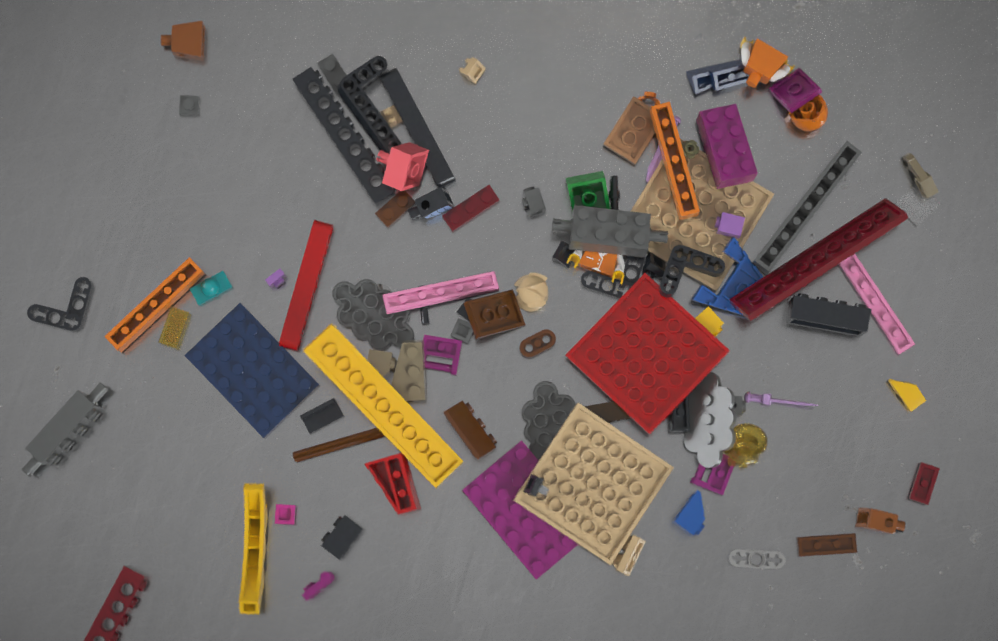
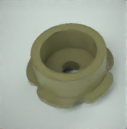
[682,140,699,158]

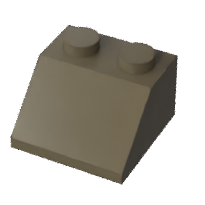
[367,349,397,379]

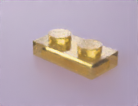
[158,306,190,349]

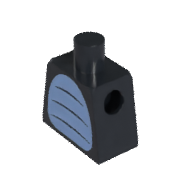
[408,187,455,220]

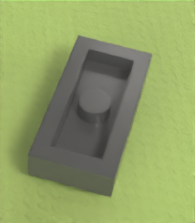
[317,54,351,96]

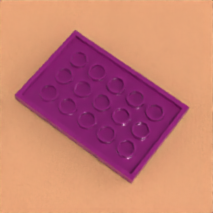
[462,440,578,580]

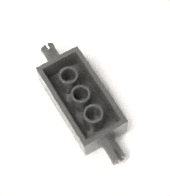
[552,205,668,258]
[21,382,109,477]

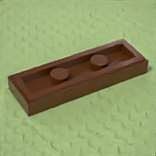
[797,533,857,557]

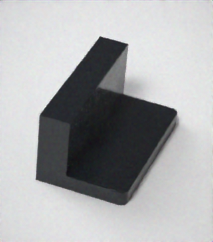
[300,398,344,434]

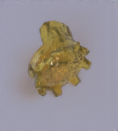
[725,423,768,468]

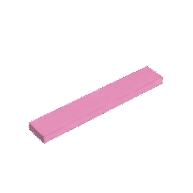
[838,254,915,355]
[383,271,499,314]

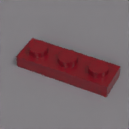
[442,185,500,232]

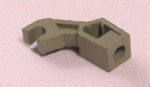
[902,153,939,198]

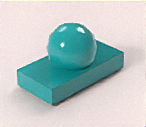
[190,271,233,306]

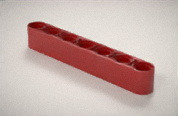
[279,220,333,351]

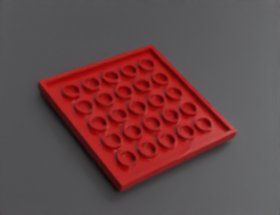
[565,273,730,435]

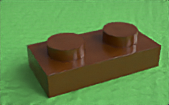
[375,190,416,228]

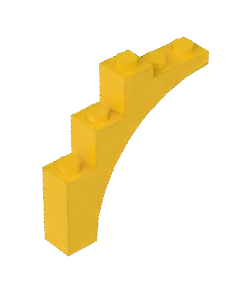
[239,483,268,614]

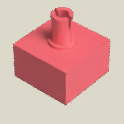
[377,142,429,191]

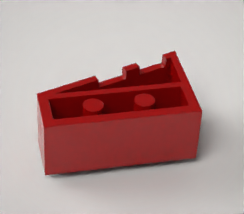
[364,453,421,515]

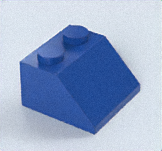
[672,490,705,536]

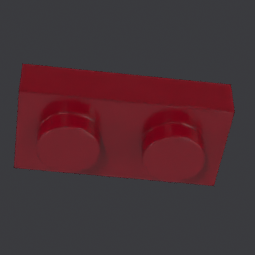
[909,462,940,505]

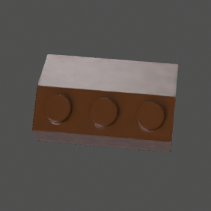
[443,400,497,462]

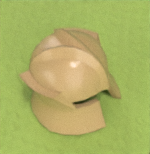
[514,273,548,312]

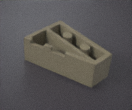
[391,340,427,401]

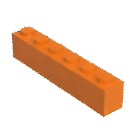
[650,102,700,220]
[104,257,205,353]

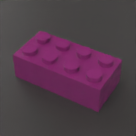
[696,104,758,189]

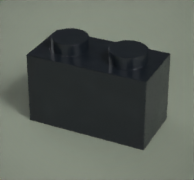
[321,515,364,560]

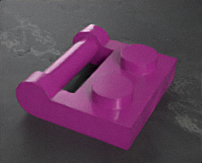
[423,335,462,375]
[690,454,737,496]
[302,572,335,601]

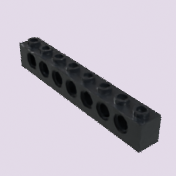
[292,67,396,207]

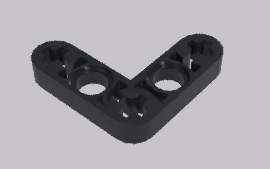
[659,245,725,298]
[580,256,646,299]
[27,277,93,332]

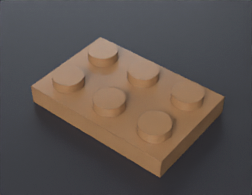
[603,96,655,165]

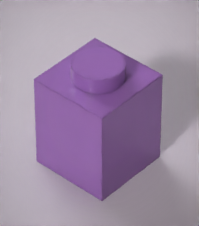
[714,212,745,239]

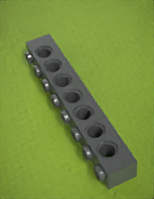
[752,141,862,275]

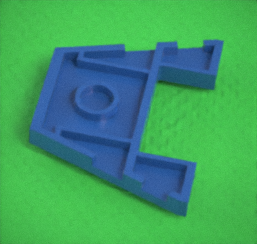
[691,237,763,316]

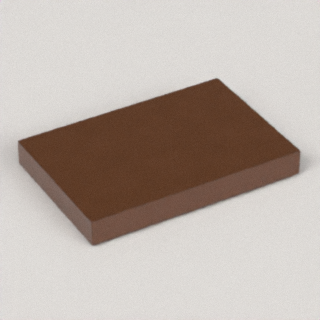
[464,289,525,339]

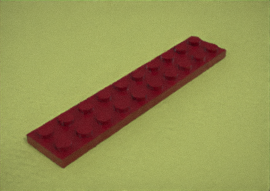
[729,198,908,321]

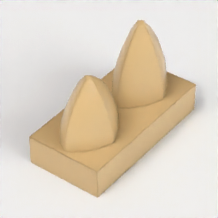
[612,535,646,576]

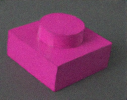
[275,504,296,525]

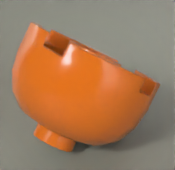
[789,95,828,131]

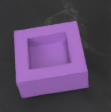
[265,268,287,288]

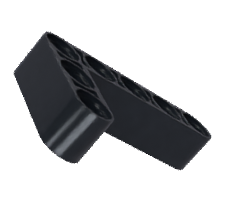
[337,56,401,154]

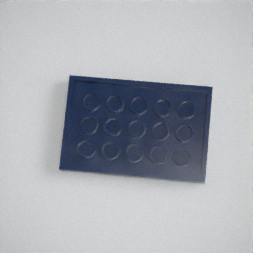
[184,303,319,438]

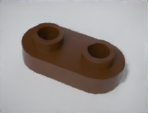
[520,329,556,358]

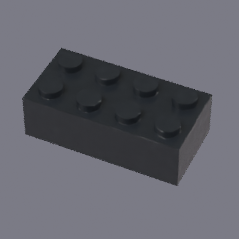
[786,293,871,336]

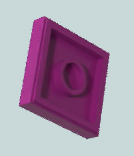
[769,67,822,113]

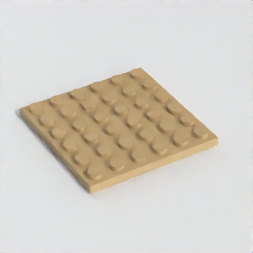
[631,139,774,292]
[513,403,674,565]

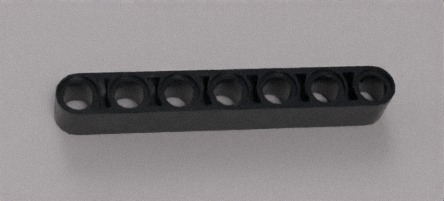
[379,68,456,188]

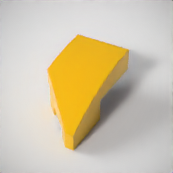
[888,379,926,412]

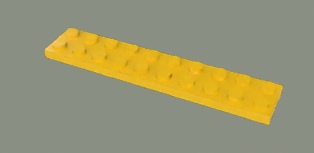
[303,323,463,488]

